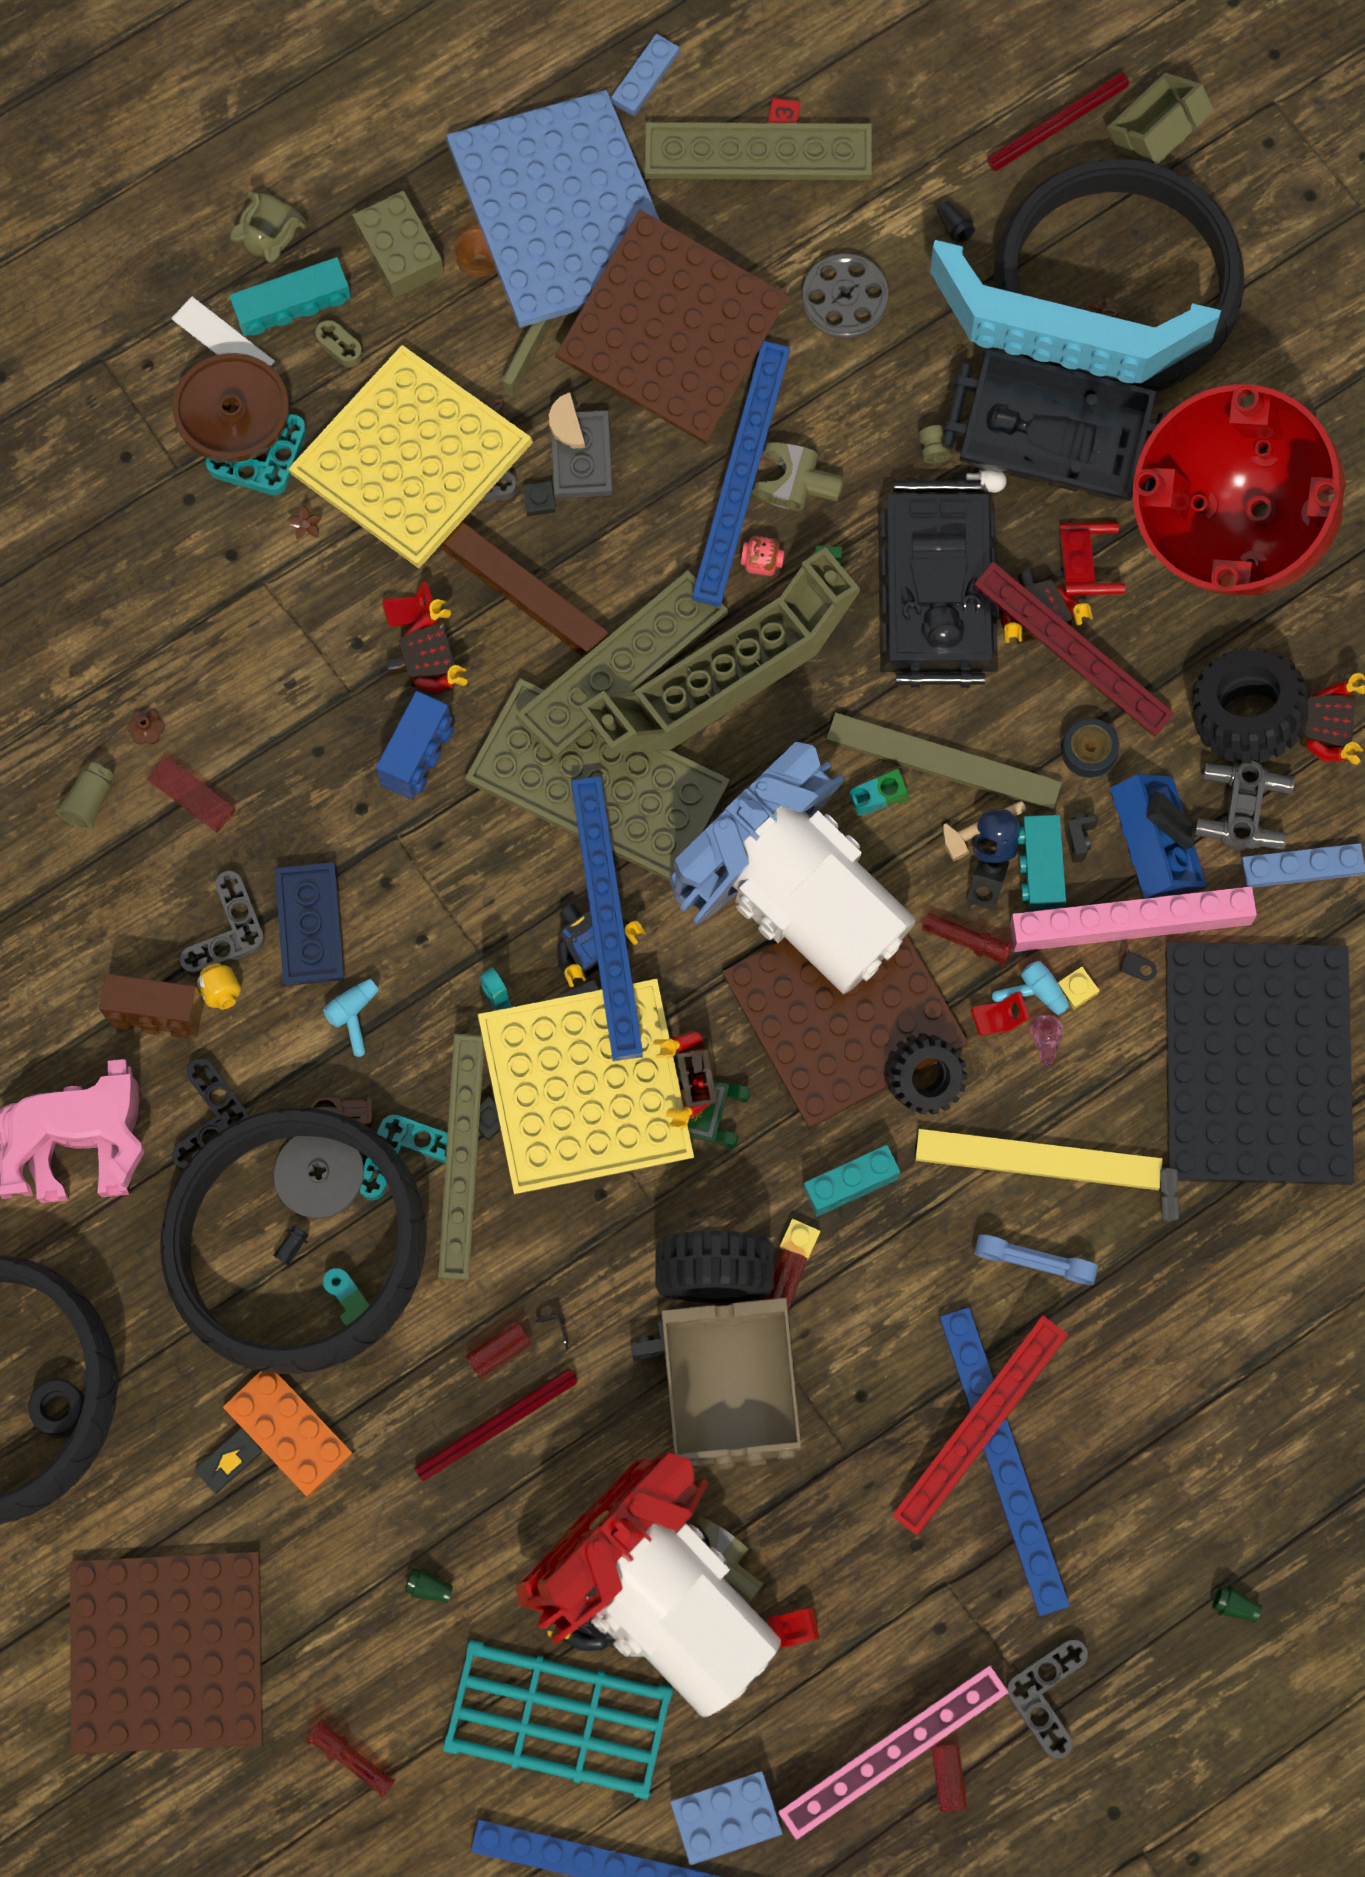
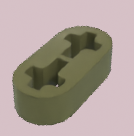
[315,320,363,368]

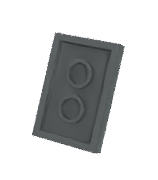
[551,411,613,499]

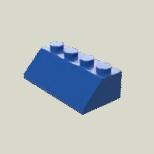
[1111,774,1207,899]

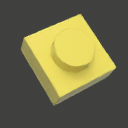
[1058,967,1100,1010]
[780,1219,820,1261]

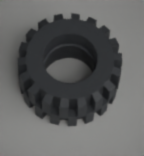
[884,1033,968,1115]

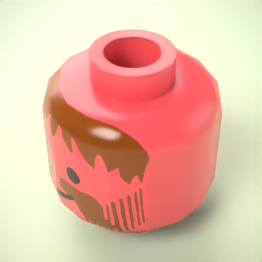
[741,536,785,576]

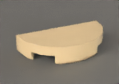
[549,392,585,449]

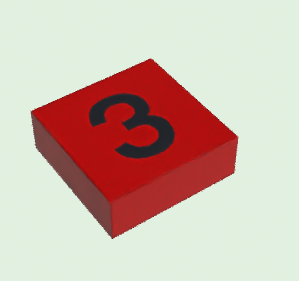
[768,98,801,123]

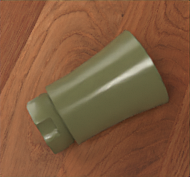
[55,762,114,831]

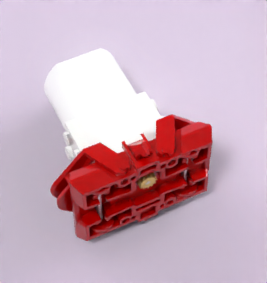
[516,1453,781,1717]

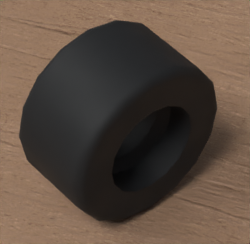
[28,1379,85,1438]

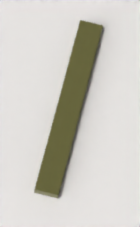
[826,712,1062,812]
[438,1034,484,1280]

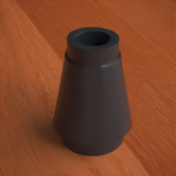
[937,201,975,243]

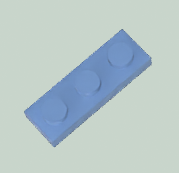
[611,34,680,117]

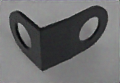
[1120,949,1157,981]
[536,1314,568,1350]

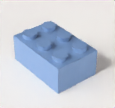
[671,1771,782,1865]

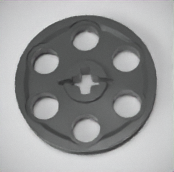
[802,254,888,338]

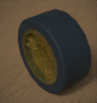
[1061,718,1119,778]

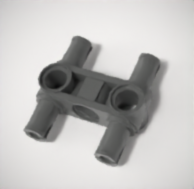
[1195,761,1295,851]

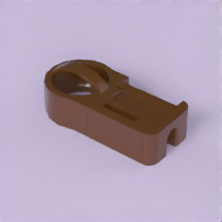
[310,1097,373,1127]

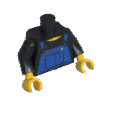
[557,904,647,987]

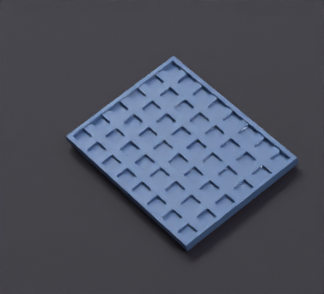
[446,90,659,328]

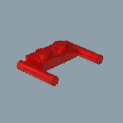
[1059,522,1125,596]

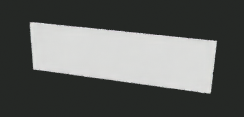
[171,297,275,366]

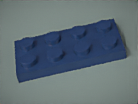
[275,862,345,986]

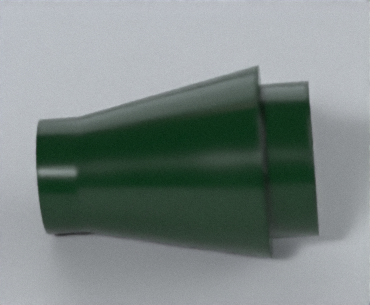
[404,1567,453,1604]
[1212,1585,1262,1623]

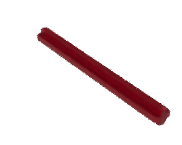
[987,72,1129,171]
[414,1369,578,1481]

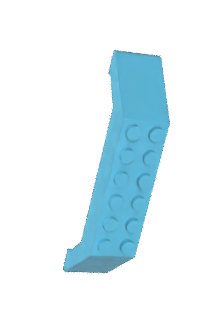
[930,240,1221,384]

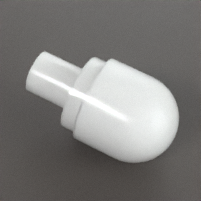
[966,469,1007,492]

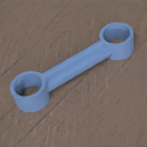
[974,1235,1098,1285]

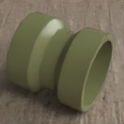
[919,425,952,464]

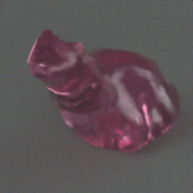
[1029,1015,1064,1065]

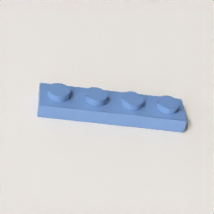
[1241,843,1365,888]

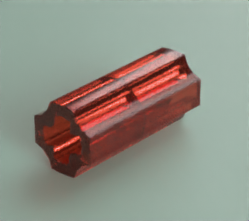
[765,1249,807,1312]
[465,1321,532,1380]
[931,1744,967,1813]

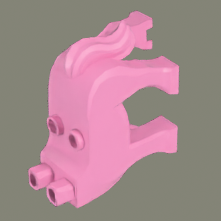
[0,1059,145,1203]

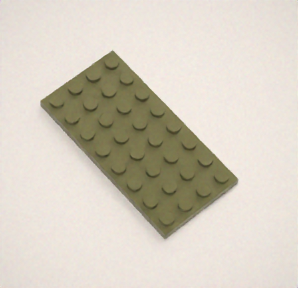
[465,678,730,881]

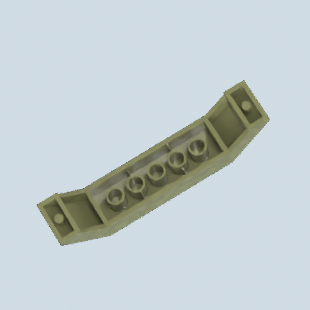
[579,547,860,752]

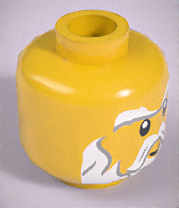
[197,963,241,1010]

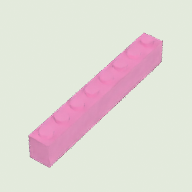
[1010,886,1257,952]
[778,1666,1008,1840]

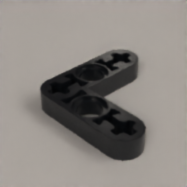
[172,1058,250,1170]

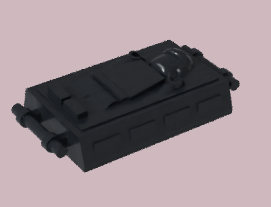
[942,349,1167,502]
[878,477,998,688]

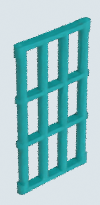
[443,1639,674,1800]

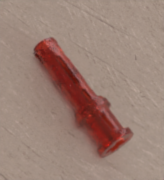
[922,912,1014,967]
[305,1719,395,1797]

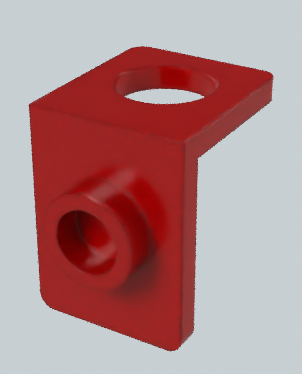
[382,582,433,627]
[970,992,1029,1036]

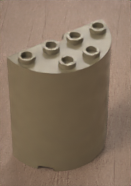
[662,1298,801,1469]

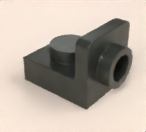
[1064,814,1098,863]
[630,1320,666,1362]

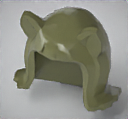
[230,191,307,263]

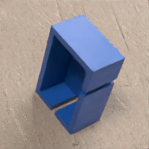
[376,691,454,800]

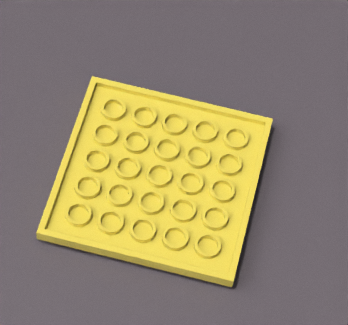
[288,345,533,568]
[478,979,694,1194]

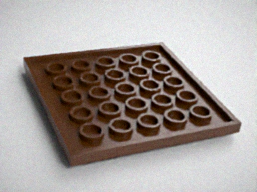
[555,209,789,444]
[722,935,968,1129]
[70,1552,263,1755]

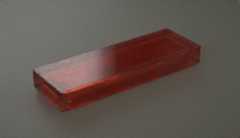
[147,756,236,833]

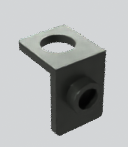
[967,860,1009,910]

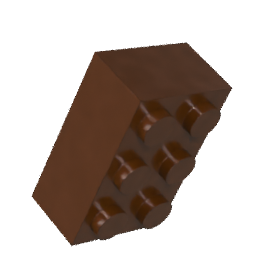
[99,974,204,1039]

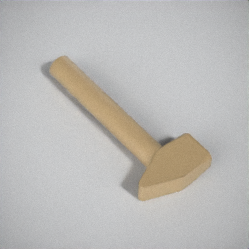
[943,801,1026,861]

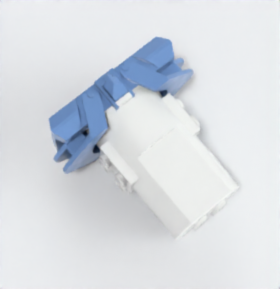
[670,742,916,994]

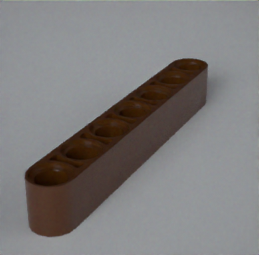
[440,522,610,657]

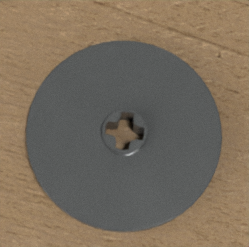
[274,1136,364,1219]

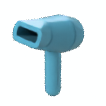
[992,961,1070,1016]
[323,979,379,1057]

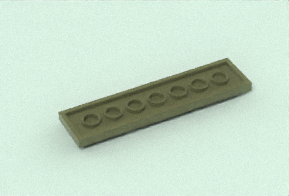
[645,122,872,180]
[516,570,728,759]

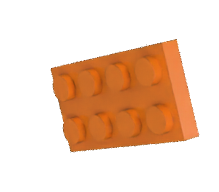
[223,1372,354,1498]

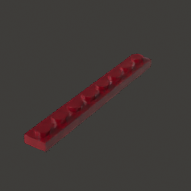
[973,562,1175,737]

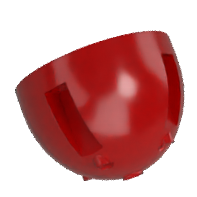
[1133,384,1346,596]

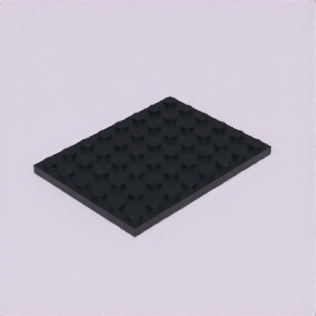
[1166,942,1354,1185]

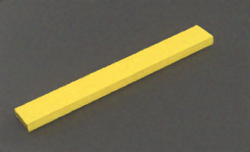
[915,1129,1163,1190]

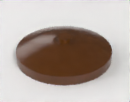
[173,353,290,463]

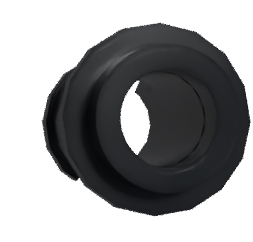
[273,1225,309,1266]

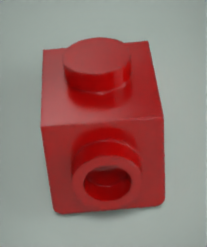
[767,1608,820,1649]

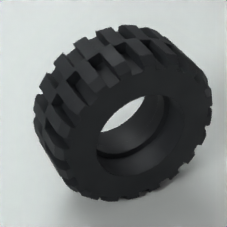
[1192,648,1308,764]
[655,1230,774,1302]

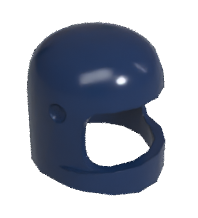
[973,808,1020,863]

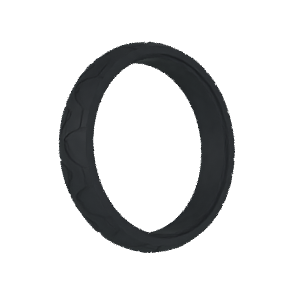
[994,159,1244,391]
[160,1107,427,1374]
[0,1255,118,1524]

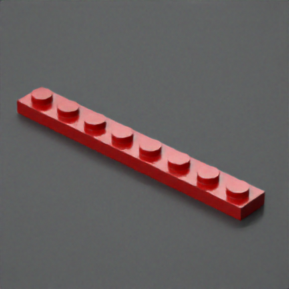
[892,1316,1069,1536]

